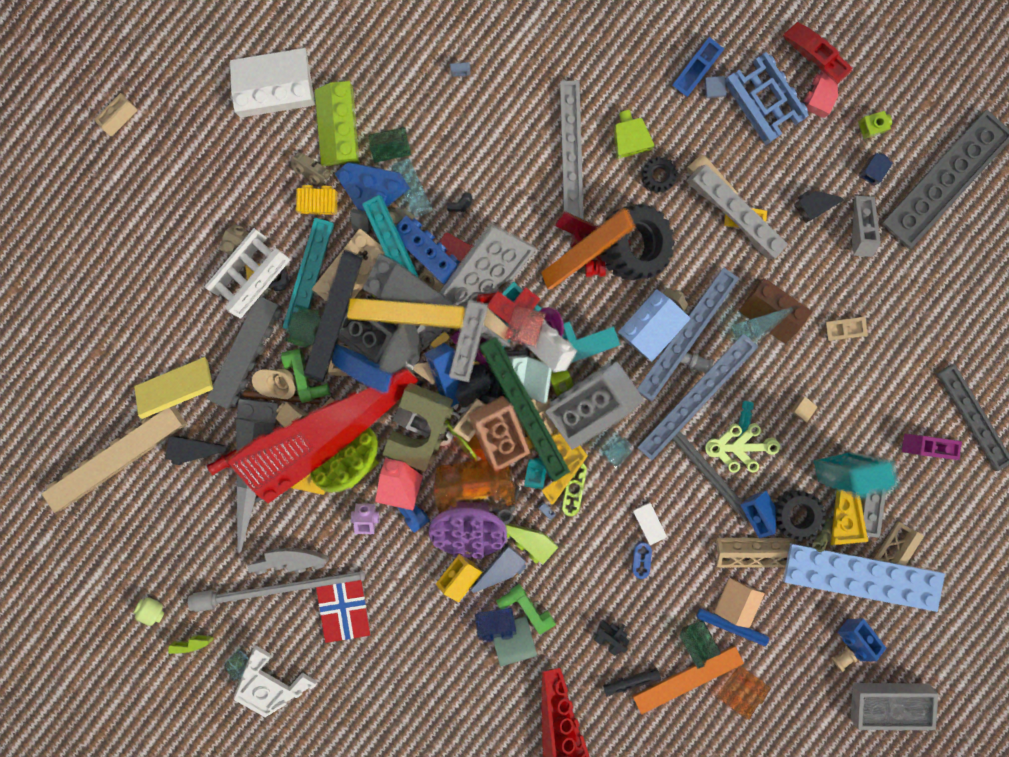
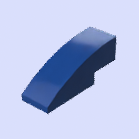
[672,37,724,97]

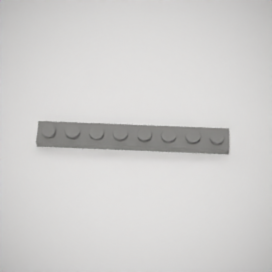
[560,81,584,236]

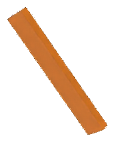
[541,209,634,289]
[632,645,744,715]

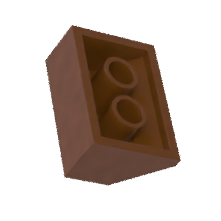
[738,278,813,344]

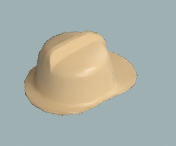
[252,369,296,399]

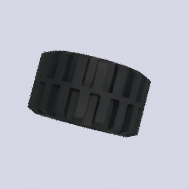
[774,489,826,540]

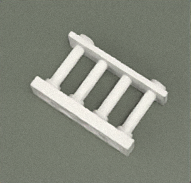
[204,228,291,319]

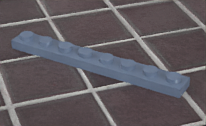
[637,268,739,402]
[637,334,758,460]

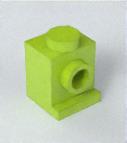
[858,111,892,139]

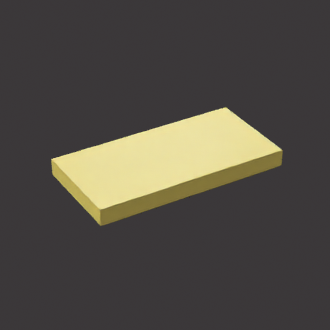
[134,357,213,419]

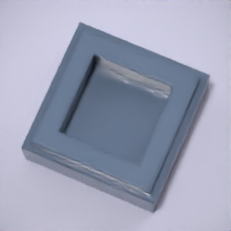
[450,62,471,77]
[704,76,726,98]

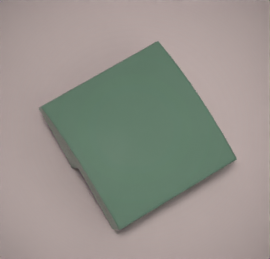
[490,616,537,667]

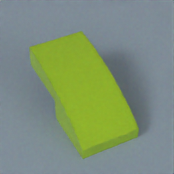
[168,635,213,654]

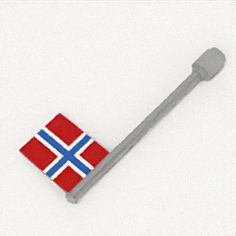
[188,570,371,643]

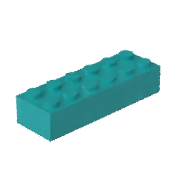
[813,452,898,498]

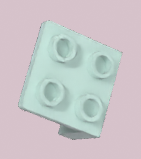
[503,355,551,403]

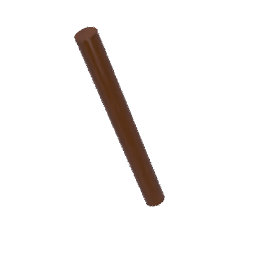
[243,390,321,405]

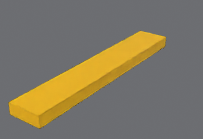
[347,298,465,328]

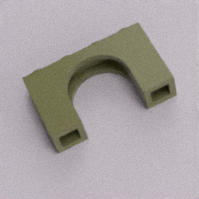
[382,383,454,472]

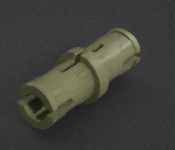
[812,518,833,552]

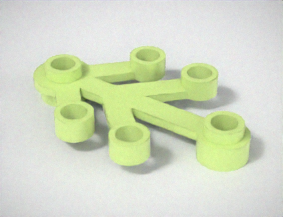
[705,423,780,473]

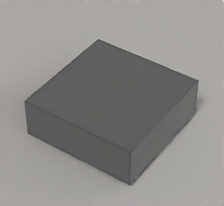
[350,209,372,232]

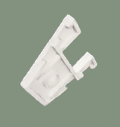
[234,646,316,717]

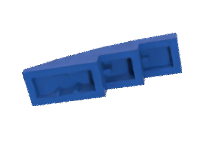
[332,344,392,393]

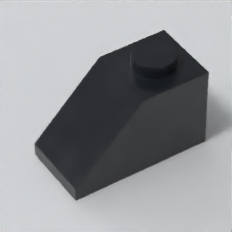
[794,191,844,223]
[455,364,493,408]

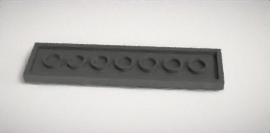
[881,109,1009,249]

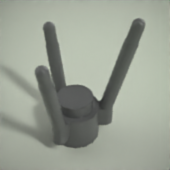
[487,485,520,525]

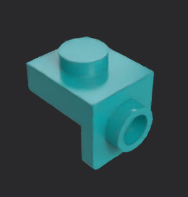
[524,458,546,490]

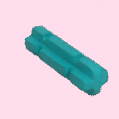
[737,401,754,437]

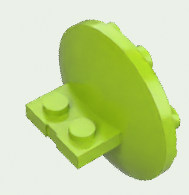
[311,427,379,492]

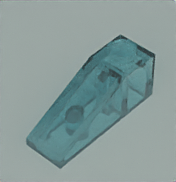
[392,158,433,218]
[732,307,793,345]

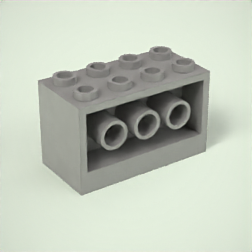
[545,361,644,450]

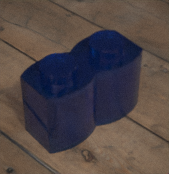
[475,608,517,642]

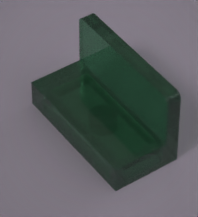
[368,127,411,163]
[679,620,721,669]

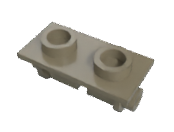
[291,152,331,187]

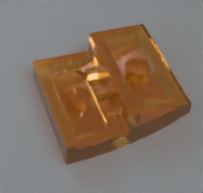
[716,666,771,721]

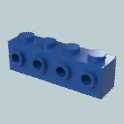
[396,216,460,285]

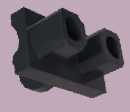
[594,619,630,656]

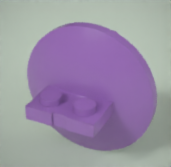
[429,502,507,559]

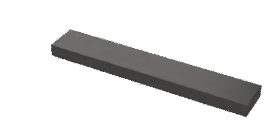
[936,364,1009,471]

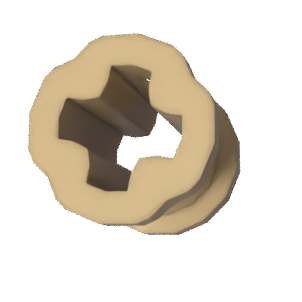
[831,647,858,672]

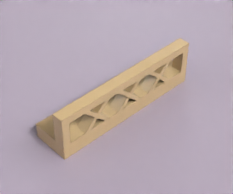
[874,521,924,565]
[716,538,795,567]

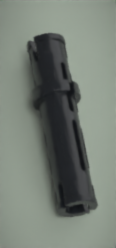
[603,667,661,697]

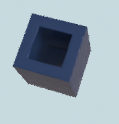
[858,153,893,186]

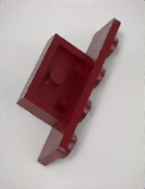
[555,211,631,262]

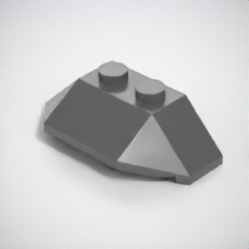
[379,323,422,374]

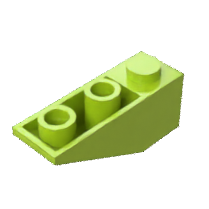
[505,523,558,565]

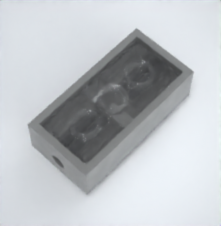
[851,683,938,730]

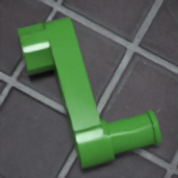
[281,348,330,403]
[496,584,557,635]

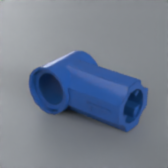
[397,503,430,533]

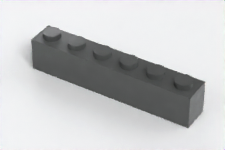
[206,296,282,409]

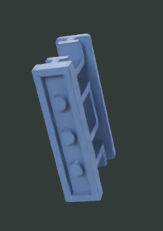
[725,52,809,145]

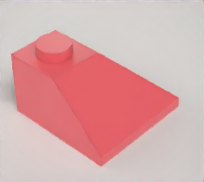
[375,458,423,510]

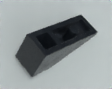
[165,435,231,465]

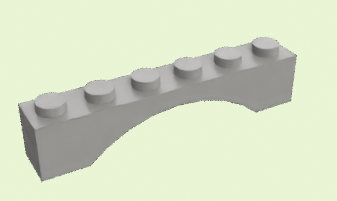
[686,165,788,259]

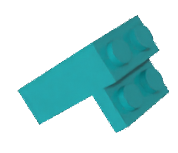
[562,322,620,363]

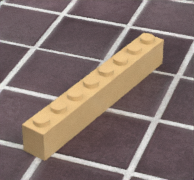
[41,406,188,513]

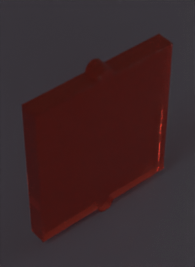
[505,306,546,347]

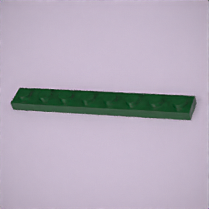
[478,336,570,482]

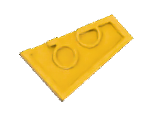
[831,490,868,545]

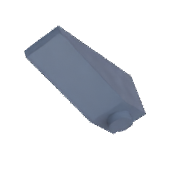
[471,544,526,593]

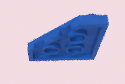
[335,162,410,211]

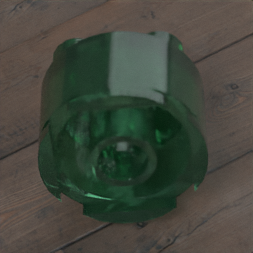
[284,304,322,348]

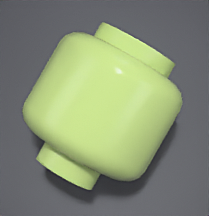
[133,597,165,626]

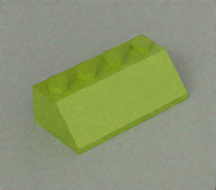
[315,81,360,166]

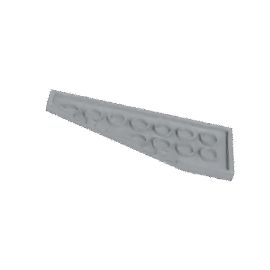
[416,223,536,351]

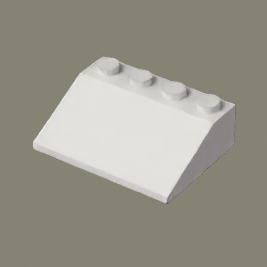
[230,48,315,118]

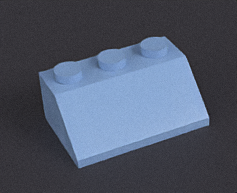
[618,289,691,362]

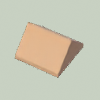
[714,578,765,628]

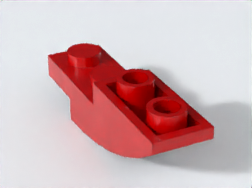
[783,22,853,85]

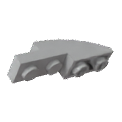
[247,548,329,575]

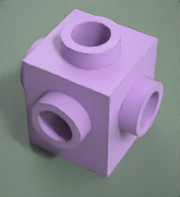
[351,503,379,534]

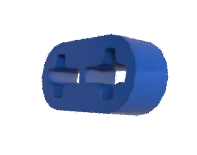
[632,541,652,579]

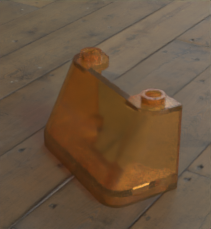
[434,459,516,514]

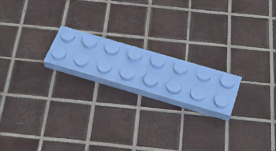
[783,543,945,612]

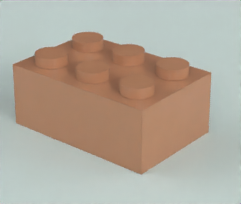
[468,397,530,471]

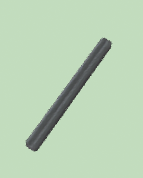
[672,431,749,522]

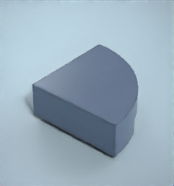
[538,502,556,520]

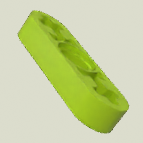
[562,463,587,516]

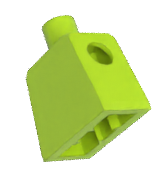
[614,110,654,159]

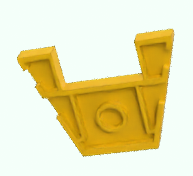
[524,428,588,505]

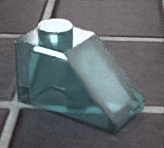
[600,436,632,468]

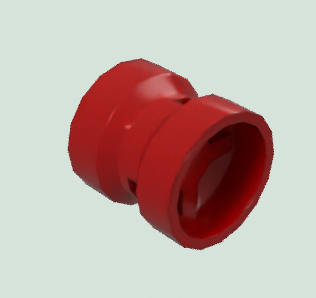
[585,259,606,278]

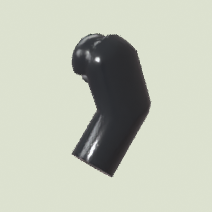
[447,192,473,212]

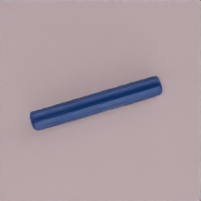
[696,609,769,646]

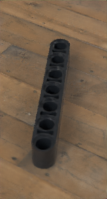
[304,249,363,383]

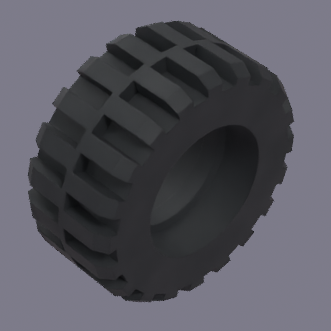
[601,203,675,280]

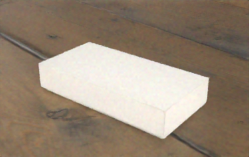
[632,502,667,545]

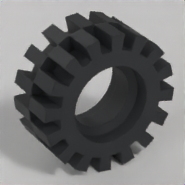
[641,156,678,193]

